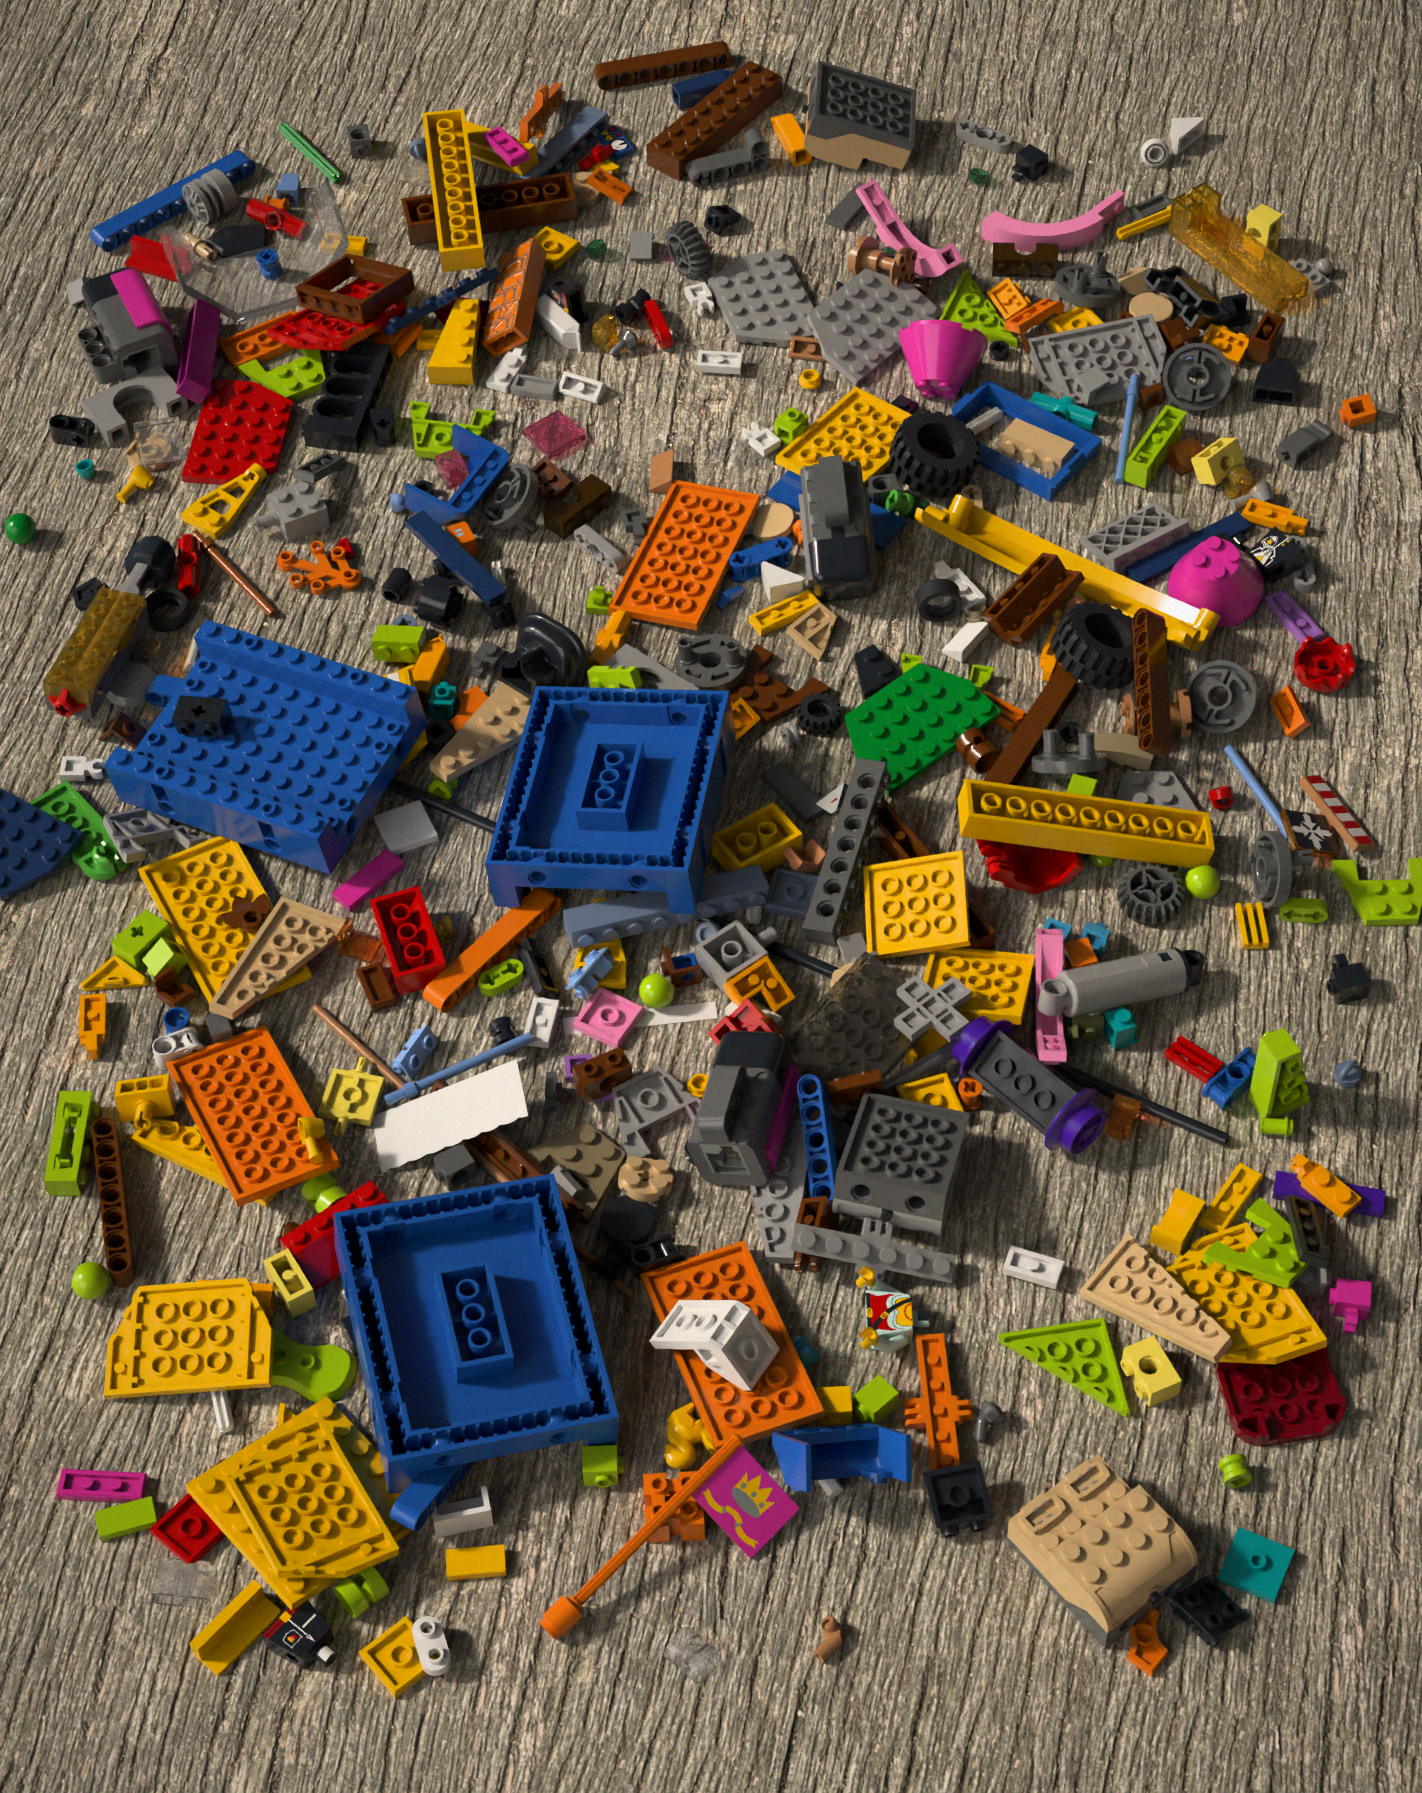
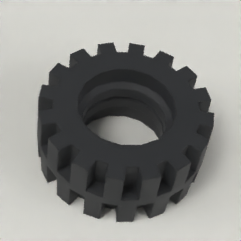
[798,692,841,737]

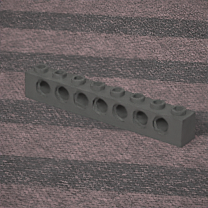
[803,758,892,946]

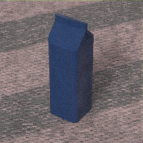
[672,69,736,110]

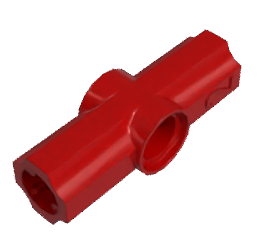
[245,198,310,240]
[176,534,201,599]

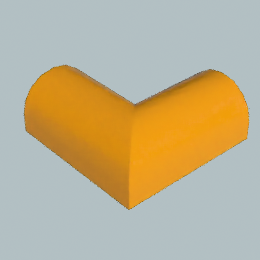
[724,955,796,1013]

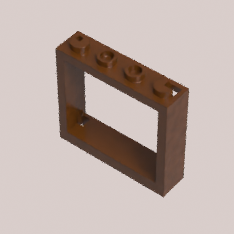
[295,253,415,324]

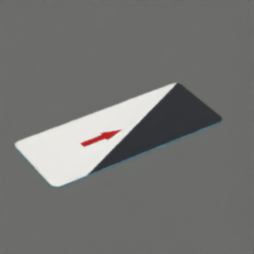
[816,783,848,814]

